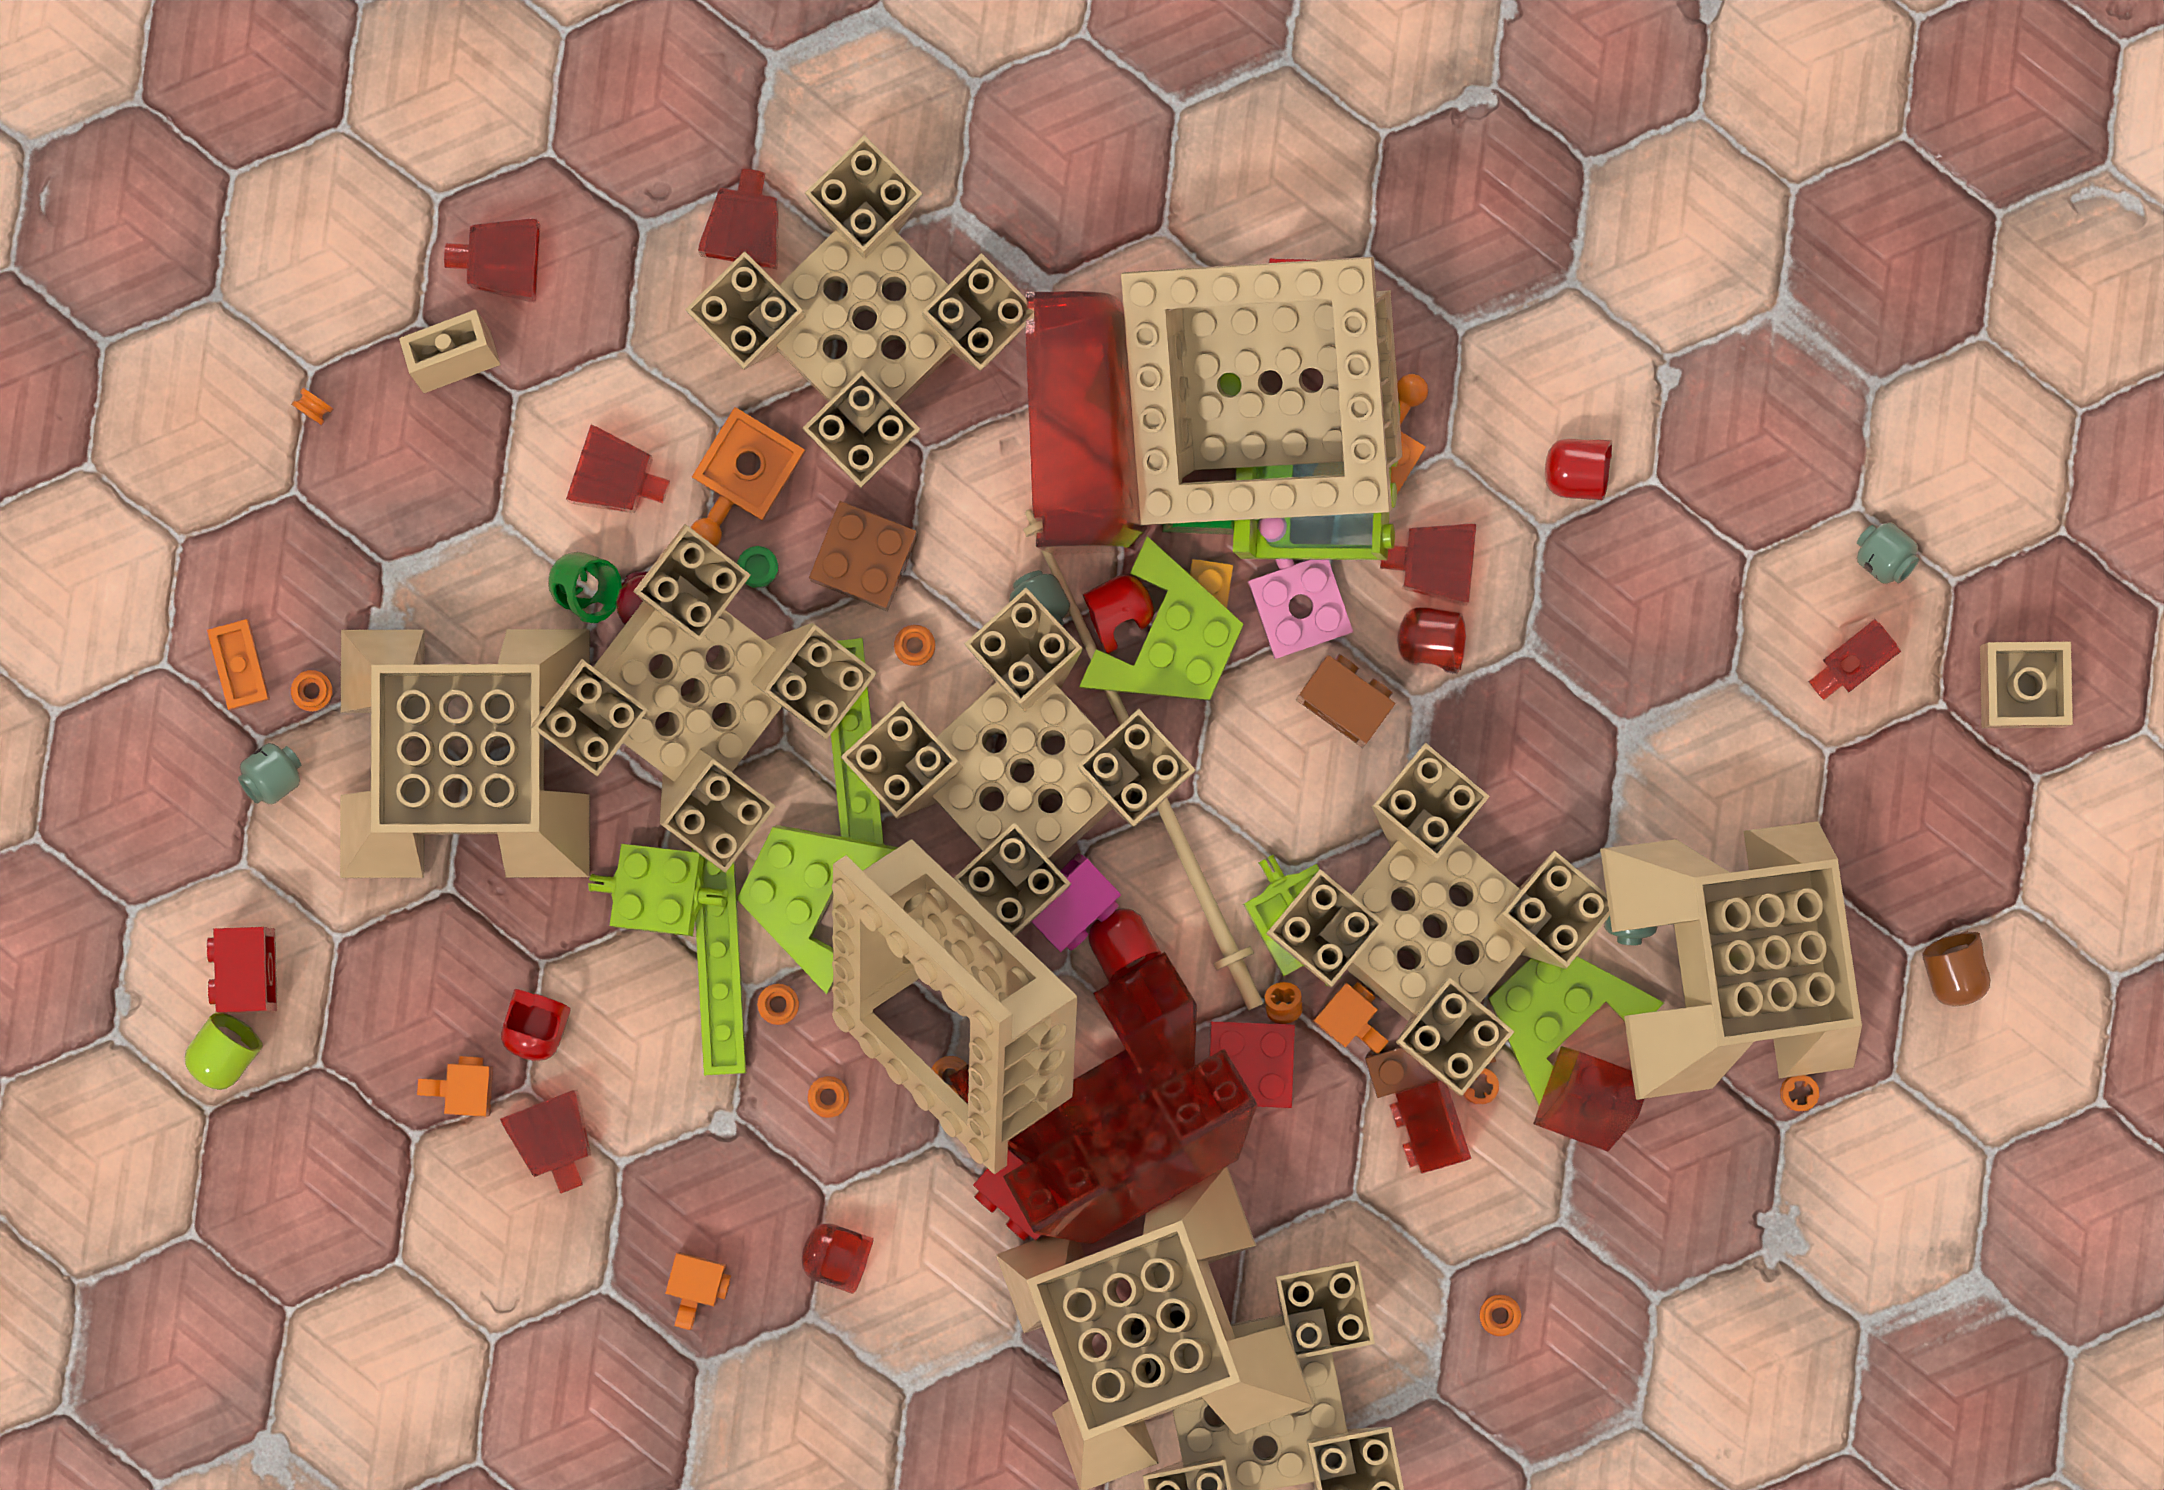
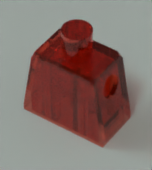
[698,169,779,270]
[444,219,541,302]
[566,425,670,513]
[1379,524,1476,606]
[1808,617,1901,700]
[500,1090,591,1194]

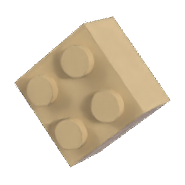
[1980,642,2073,728]

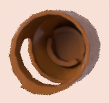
[1922,931,1991,1007]

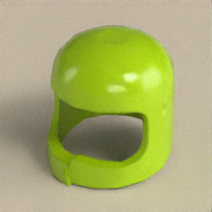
[185,1013,263,1090]

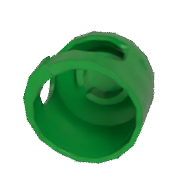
[548,552,622,624]

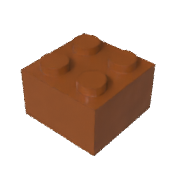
[809,501,918,612]
[1296,654,1396,748]

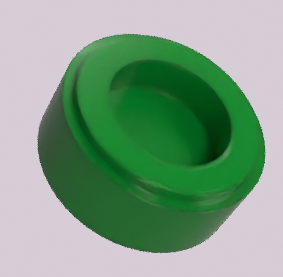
[737,546,779,588]

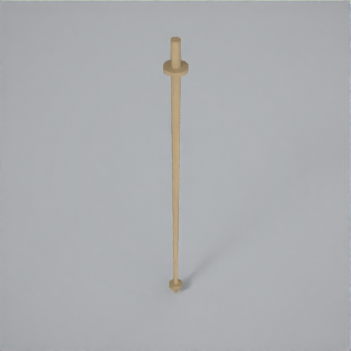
[1023,509,1263,1011]

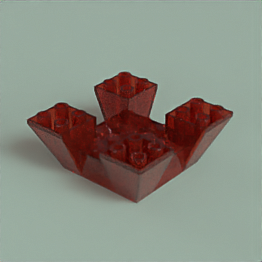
[948,952,1258,1244]

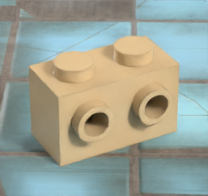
[399,309,501,393]

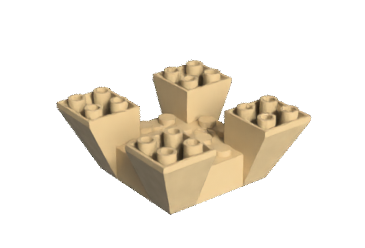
[685,135,1040,488]
[530,524,877,873]
[841,588,1196,936]
[340,629,590,878]
[1266,743,1610,1097]
[1600,821,1862,1100]
[996,1167,1314,1490]
[1131,1260,1404,1490]

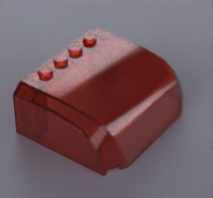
[1026,291,1150,555]

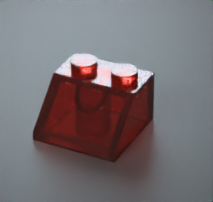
[1533,1046,1645,1152]
[1389,1079,1472,1174]

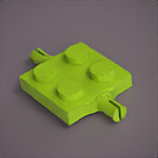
[588,844,727,937]
[1243,854,1342,986]

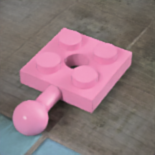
[1248,518,1353,659]

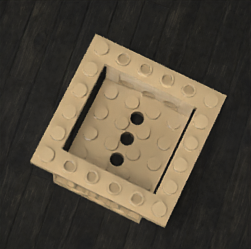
[1121,257,1402,525]
[832,839,1077,1174]

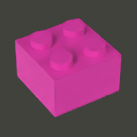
[1031,853,1121,952]

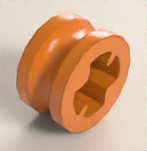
[291,388,333,426]
[1264,982,1303,1024]
[1463,1068,1499,1104]
[1780,1075,1819,1112]

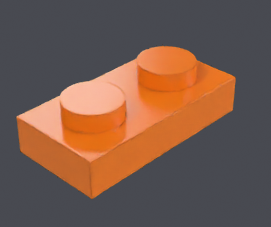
[207,619,270,711]

